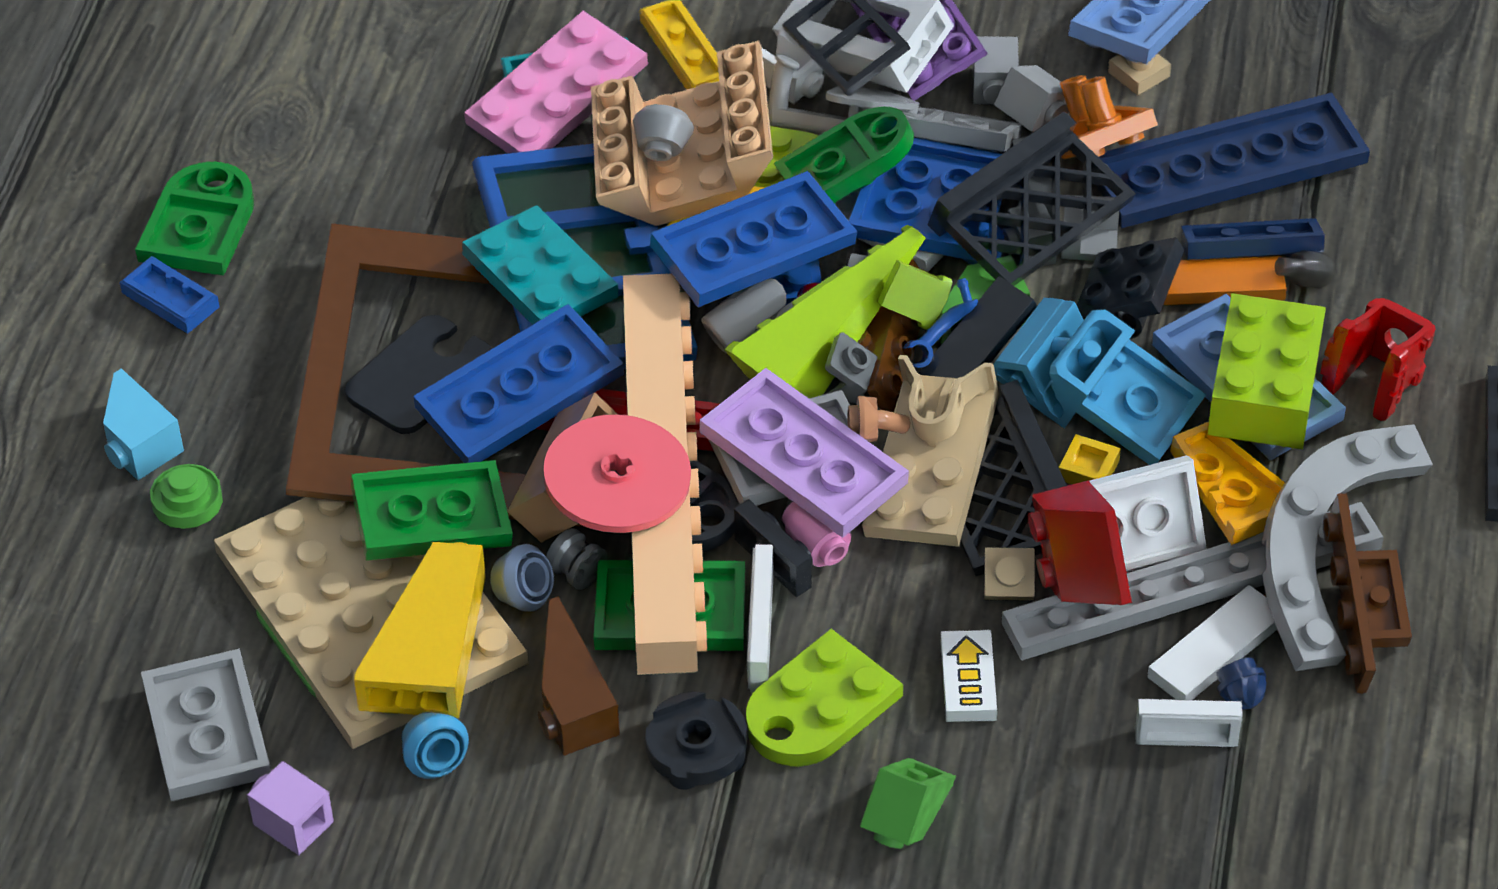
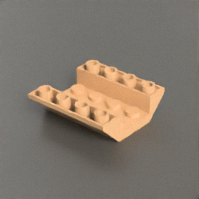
[591,41,773,226]

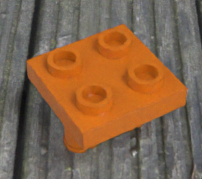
[1059,75,1158,159]

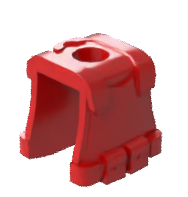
[1320,298,1436,421]

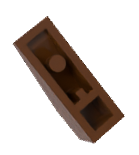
[538,597,620,756]

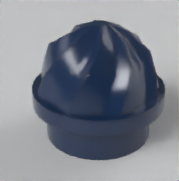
[1216,658,1266,709]

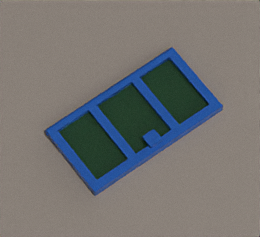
[472,144,697,369]

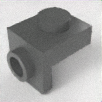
[823,332,877,404]

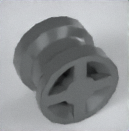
[546,528,608,590]

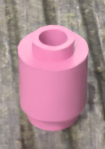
[782,502,851,567]

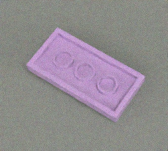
[699,368,909,538]

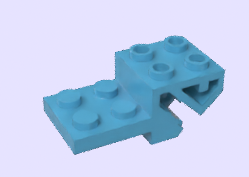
[993,298,1206,465]

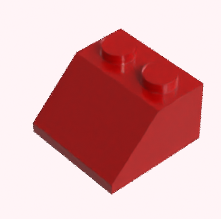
[1028,480,1132,605]

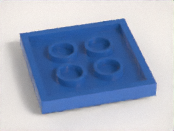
[849,138,1002,261]

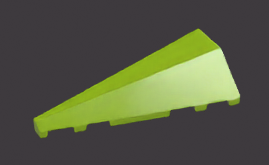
[725,225,926,399]

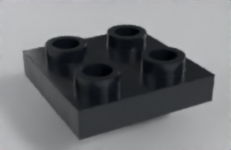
[1077,237,1184,339]

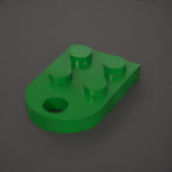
[774,106,914,204]
[135,162,254,276]

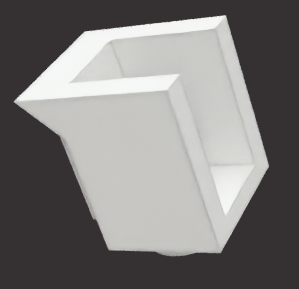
[762,29,824,104]

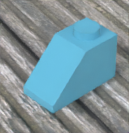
[103,368,184,480]

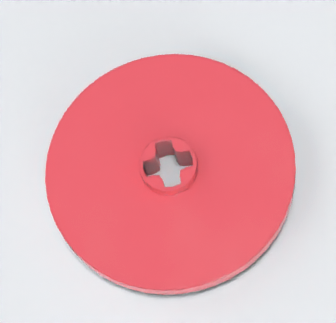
[543,415,691,533]

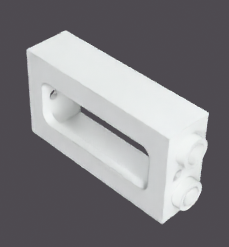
[773,0,954,93]

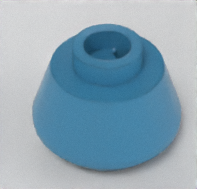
[402,712,469,779]

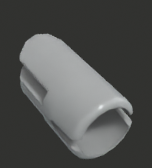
[702,278,786,353]

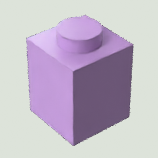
[247,761,334,855]

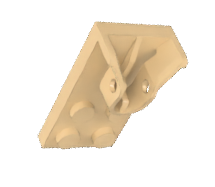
[862,355,999,547]

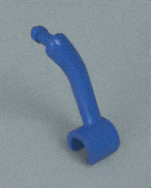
[903,278,978,368]

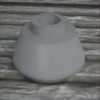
[633,104,694,161]

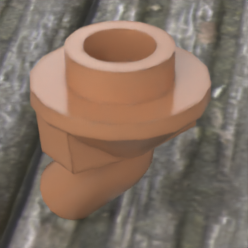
[847,396,911,442]

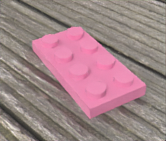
[464,11,648,153]

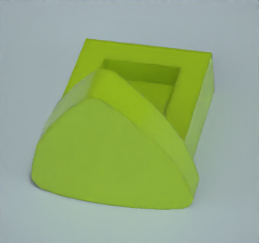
[877,260,952,330]

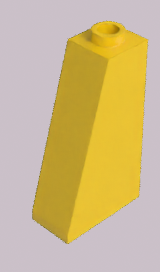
[354,542,486,718]

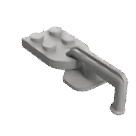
[768,54,1023,153]

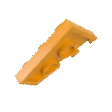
[1170,422,1285,545]

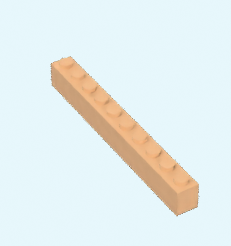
[623,274,707,675]

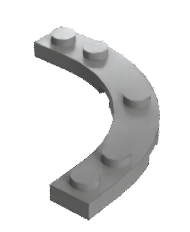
[1262,424,1433,671]

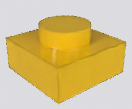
[1059,434,1121,484]

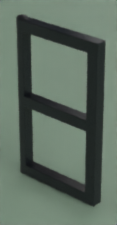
[782,0,911,96]

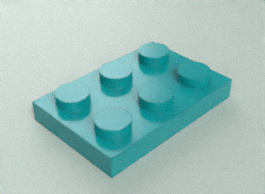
[462,205,618,325]

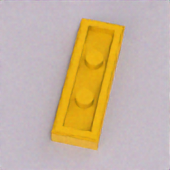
[639,0,719,90]

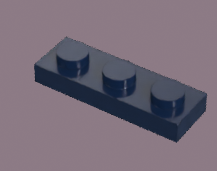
[1181,218,1325,260]

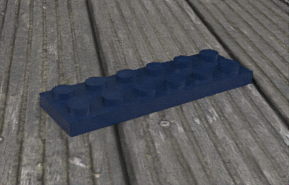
[1096,93,1370,228]

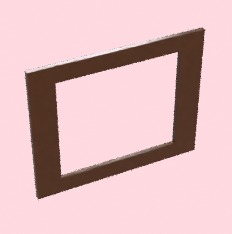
[286,223,616,528]

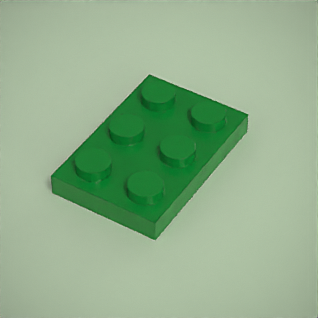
[351,460,513,561]
[593,560,746,651]

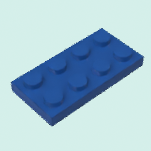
[650,171,857,307]
[413,304,624,463]

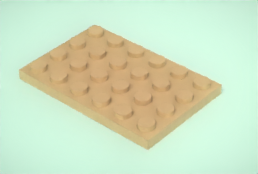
[214,497,528,750]

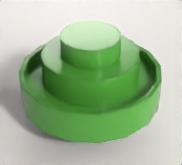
[150,464,223,529]

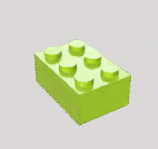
[1208,293,1326,450]

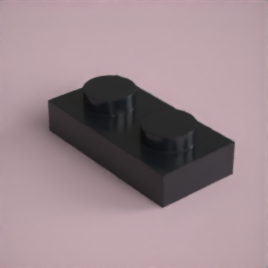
[734,499,813,598]

